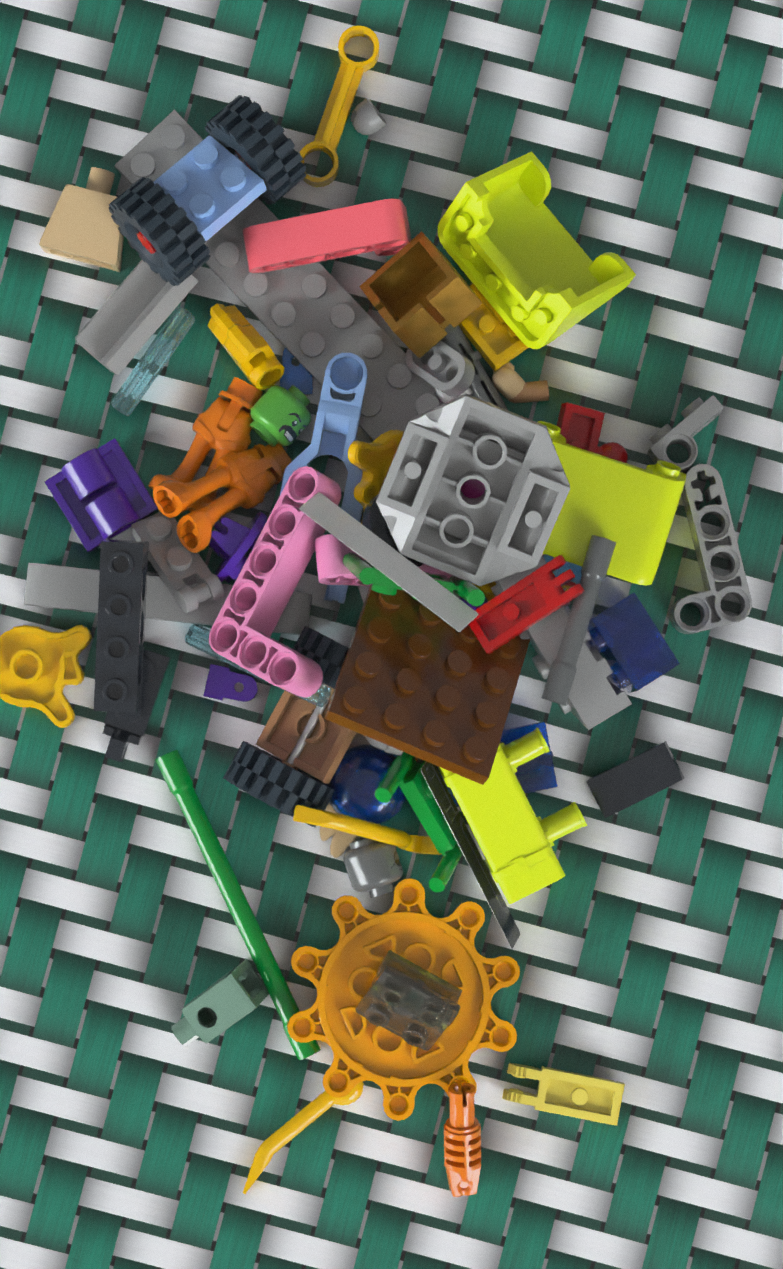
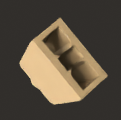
[39,167,124,272]

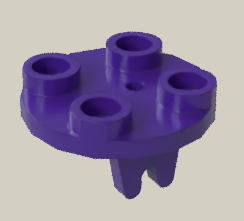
[208,511,268,583]

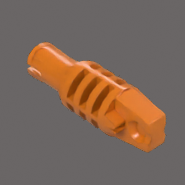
[444,1083,481,1197]

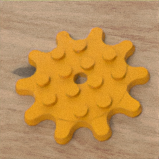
[287,878,520,1121]

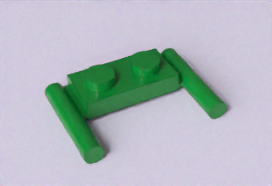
[343,553,485,606]
[375,752,463,892]

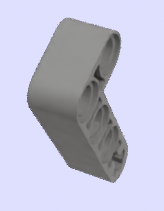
[670,464,752,634]

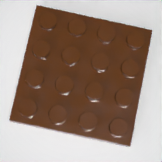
[324,584,530,785]

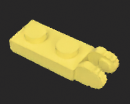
[502,1063,625,1125]

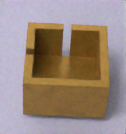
[359,231,482,359]

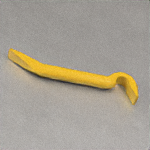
[293,805,441,855]
[243,1081,364,1194]

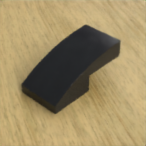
[586,741,684,818]

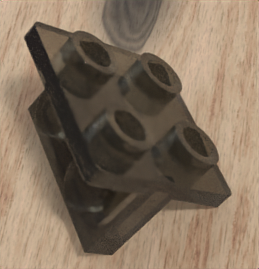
[355,950,462,1051]

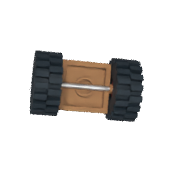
[223,626,357,828]

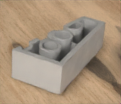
[491,556,632,730]

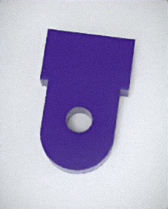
[203,664,258,702]

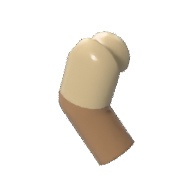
[492,362,549,403]

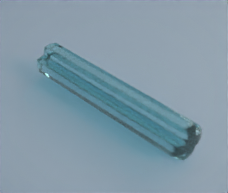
[111,306,195,416]

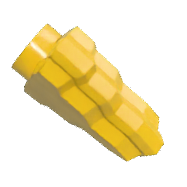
[207,303,285,390]

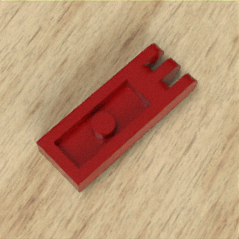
[469,555,585,654]

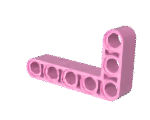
[209,466,341,698]

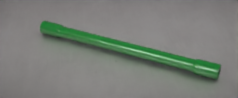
[155,749,321,1061]

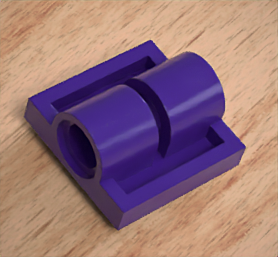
[44,438,159,553]

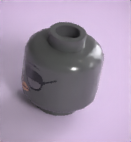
[343,838,403,898]

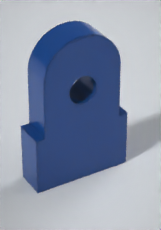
[280,348,313,395]

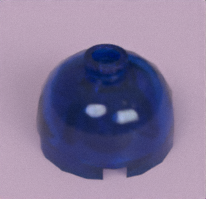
[326,744,407,824]

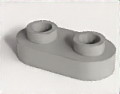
[405,340,475,396]

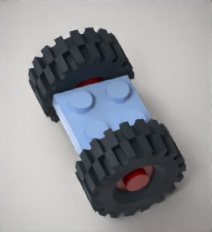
[109,95,306,286]

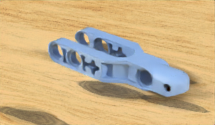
[280,353,368,604]

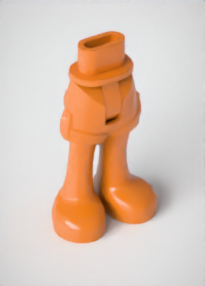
[148,377,263,512]
[153,444,292,553]

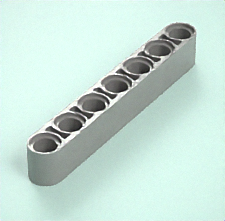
[24,563,312,635]

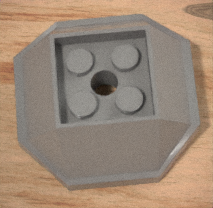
[376,393,570,586]

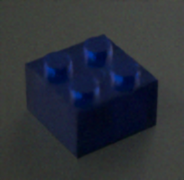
[588,593,680,693]

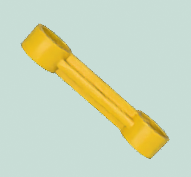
[299,26,379,187]

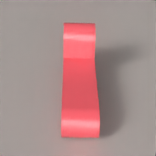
[242,199,412,273]

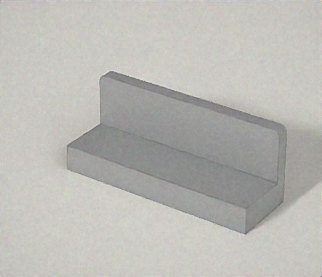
[75,260,198,376]

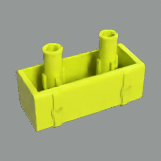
[438,728,587,904]

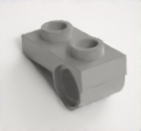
[647,395,724,473]

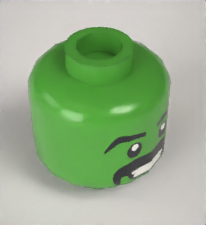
[250,385,311,447]

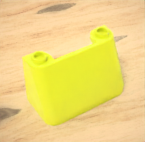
[438,151,636,349]
[537,421,686,586]

